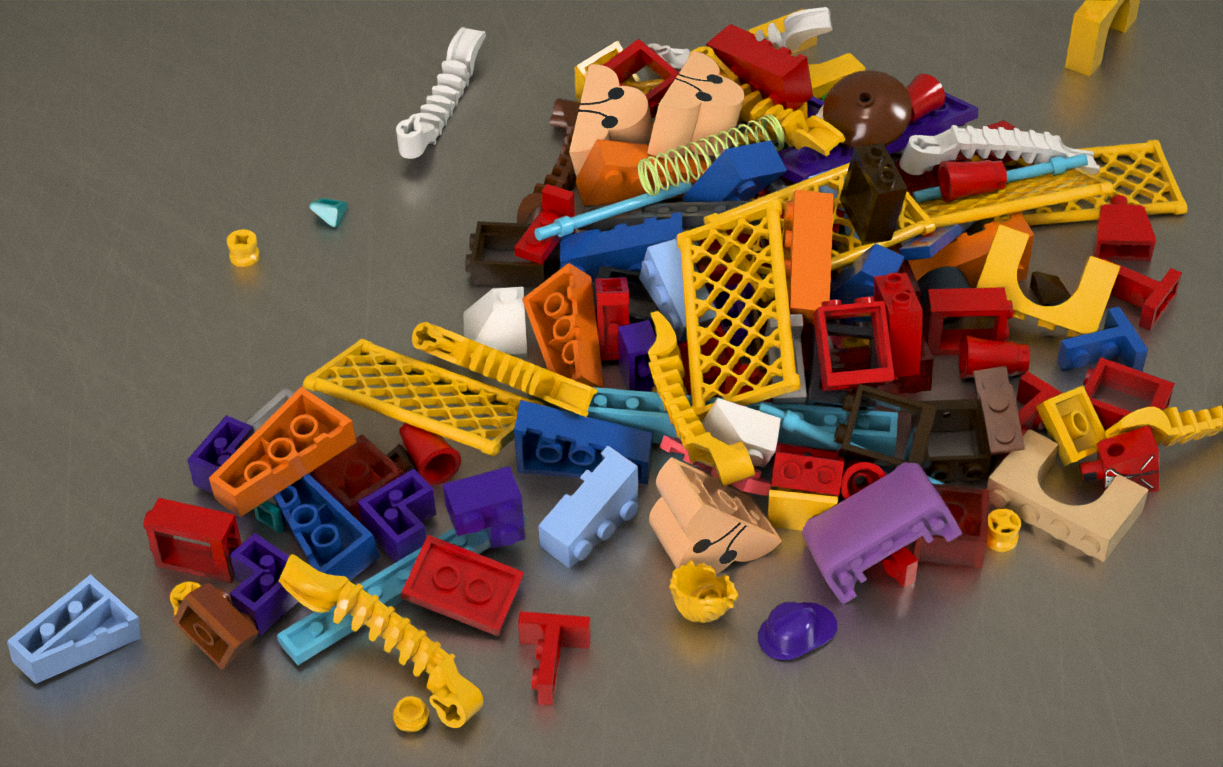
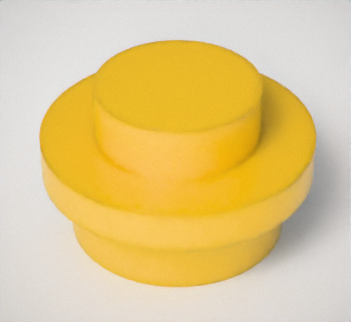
[393,696,429,732]

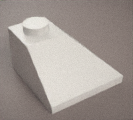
[463,287,528,358]
[702,398,781,468]

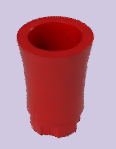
[906,73,945,126]
[938,160,1007,203]
[958,335,1030,379]
[399,423,461,485]
[841,459,886,499]

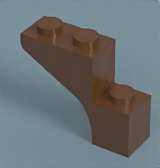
[973,366,1025,455]

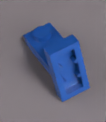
[1057,306,1148,372]

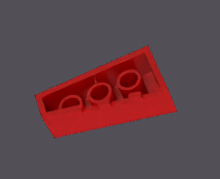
[706,24,813,111]

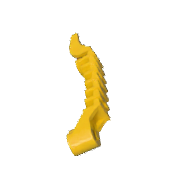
[689,46,845,156]
[648,311,755,487]
[412,322,597,417]
[1104,404,1223,447]
[279,554,484,728]

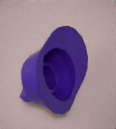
[758,602,837,660]

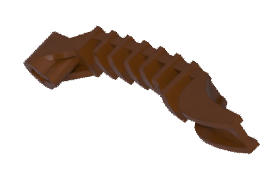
[517,98,581,224]

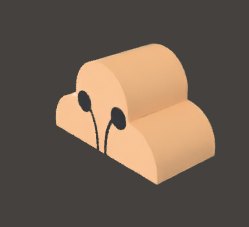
[647,51,744,158]
[569,64,654,177]
[649,457,782,574]

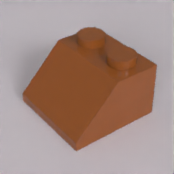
[173,582,259,671]

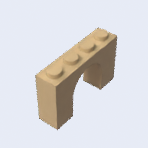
[985,429,1149,562]

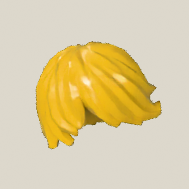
[669,560,739,624]

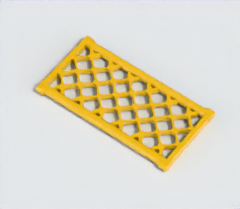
[970,140,1187,226]
[703,162,936,302]
[899,167,1113,229]
[676,199,801,421]
[303,338,546,457]

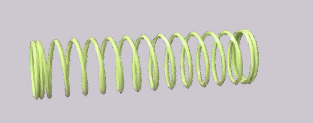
[638,114,785,196]

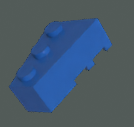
[683,140,787,202]
[830,243,904,326]

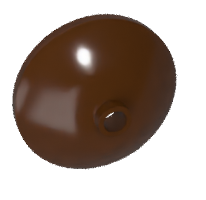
[823,70,912,149]

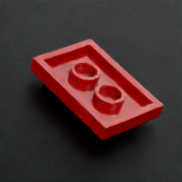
[401,535,524,636]

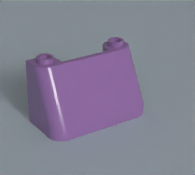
[802,463,963,605]

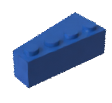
[560,212,683,283]
[514,400,653,484]
[272,474,380,581]

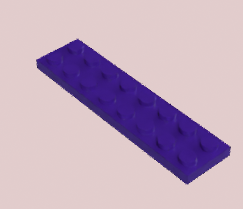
[778,92,978,184]

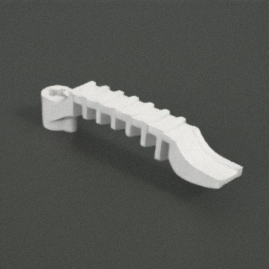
[644,7,833,80]
[396,27,486,159]
[899,125,1100,175]

